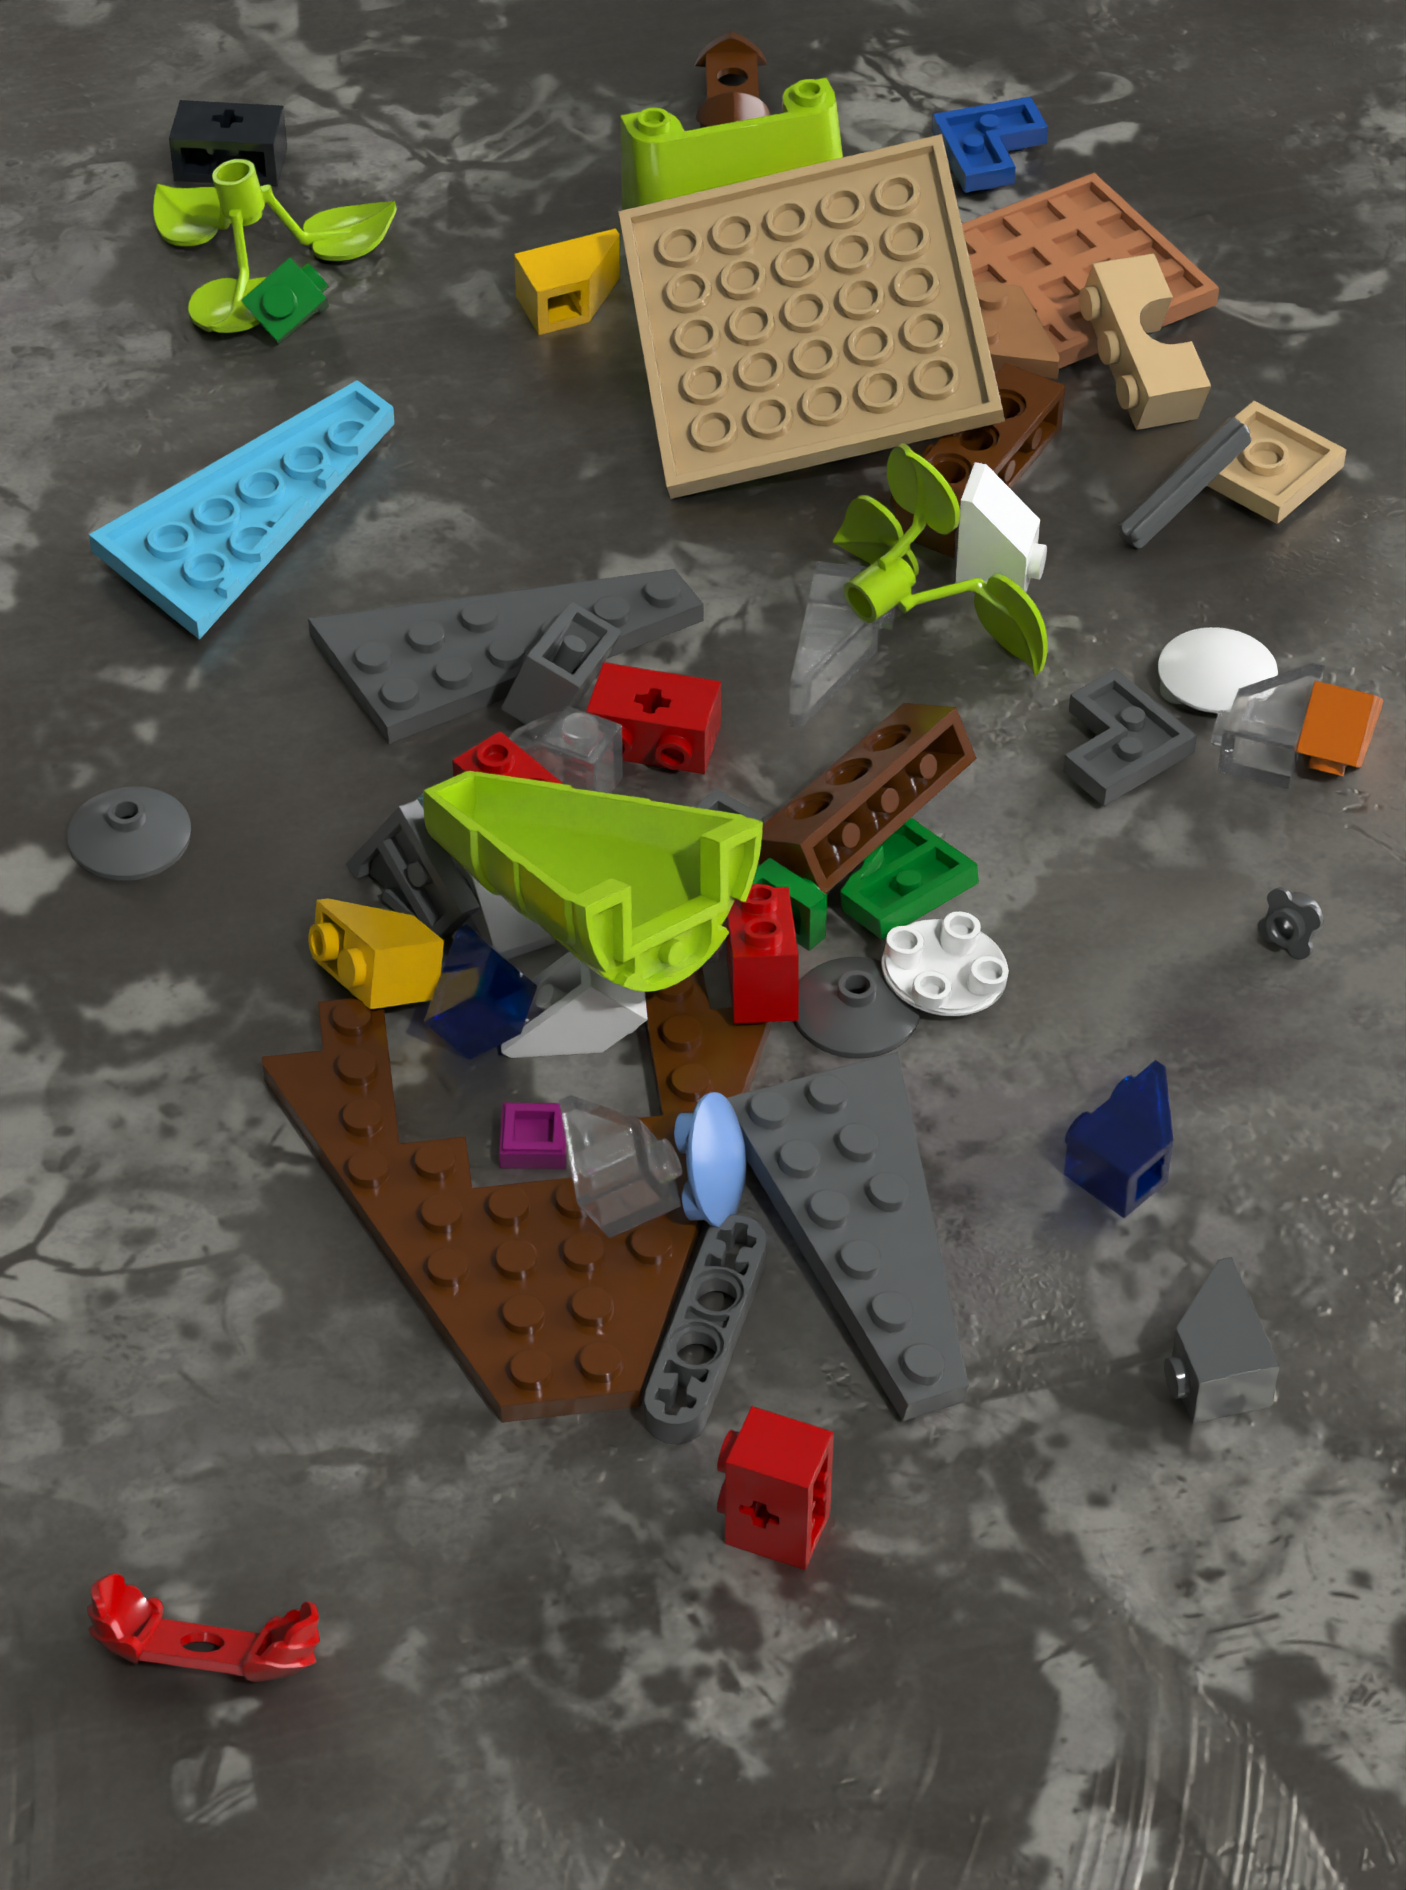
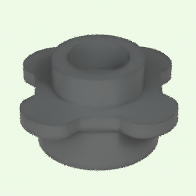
[1257,887,1324,959]

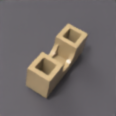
[1079,253,1211,430]

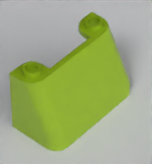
[620,78,843,210]

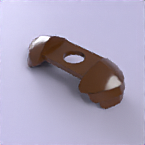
[694,31,770,128]

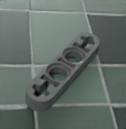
[644,1214,767,1445]

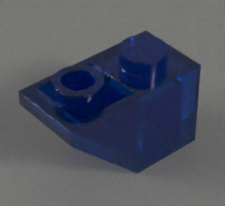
[423,924,537,1060]
[1064,1060,1174,1219]

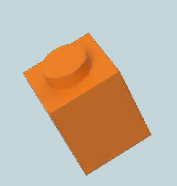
[1296,681,1384,776]

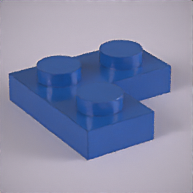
[931,97,1048,193]

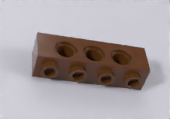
[890,363,1065,558]
[758,703,977,894]

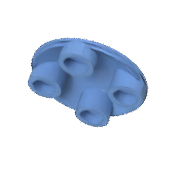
[674,1092,746,1227]

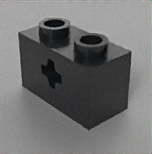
[169,100,287,187]

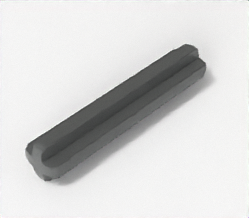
[1118,417,1252,549]

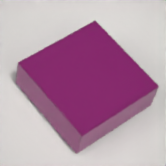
[499,1102,569,1169]

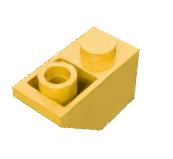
[514,228,620,335]
[308,898,444,1009]

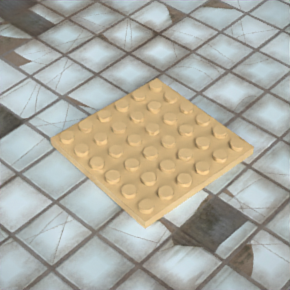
[618,134,1005,499]

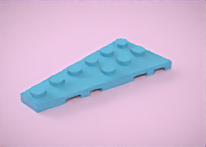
[89,380,395,640]

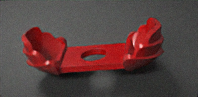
[87,1573,320,1683]

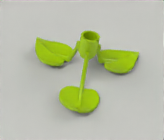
[153,159,397,333]
[833,443,1048,677]

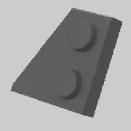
[346,800,480,939]

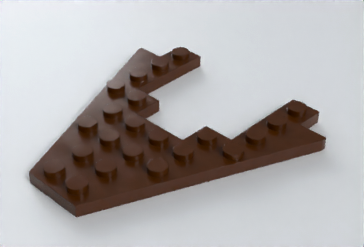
[262,966,771,1423]

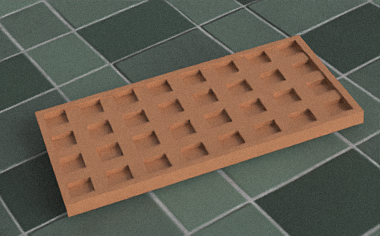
[962,172,1219,375]

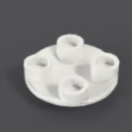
[1158,627,1278,723]
[881,911,1009,1016]

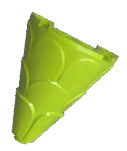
[423,771,763,992]

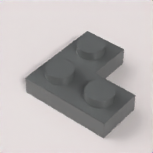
[1063,668,1197,806]

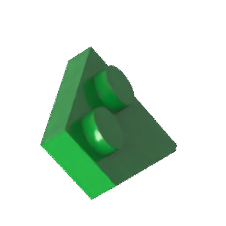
[840,818,979,940]

